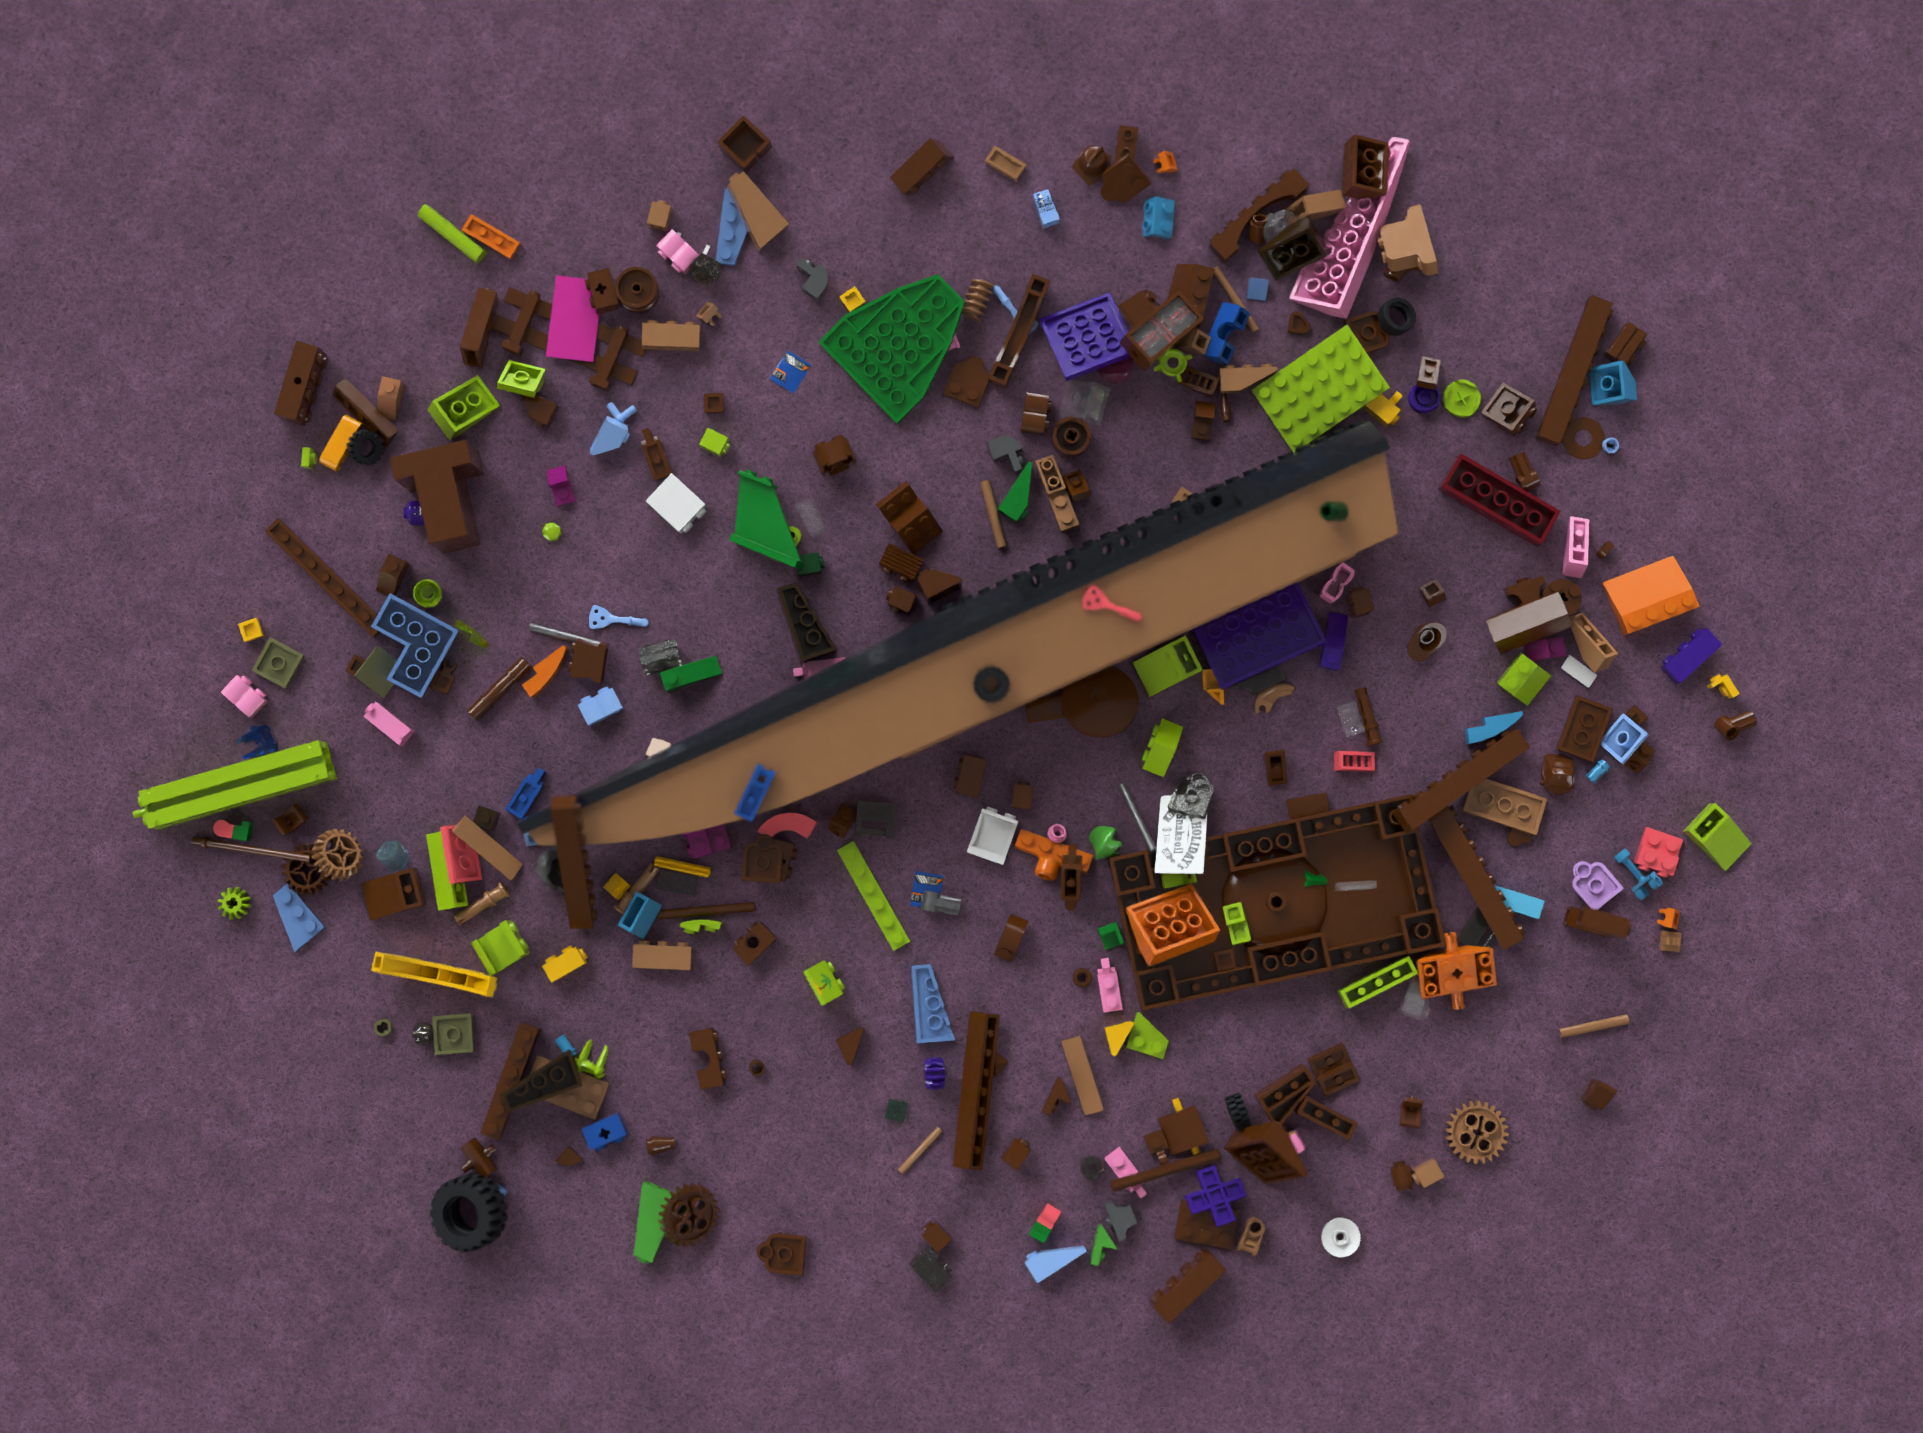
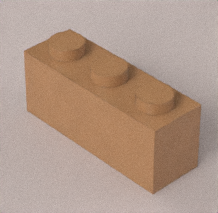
[642,320,700,351]
[632,941,693,970]

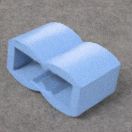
[578,687,623,727]

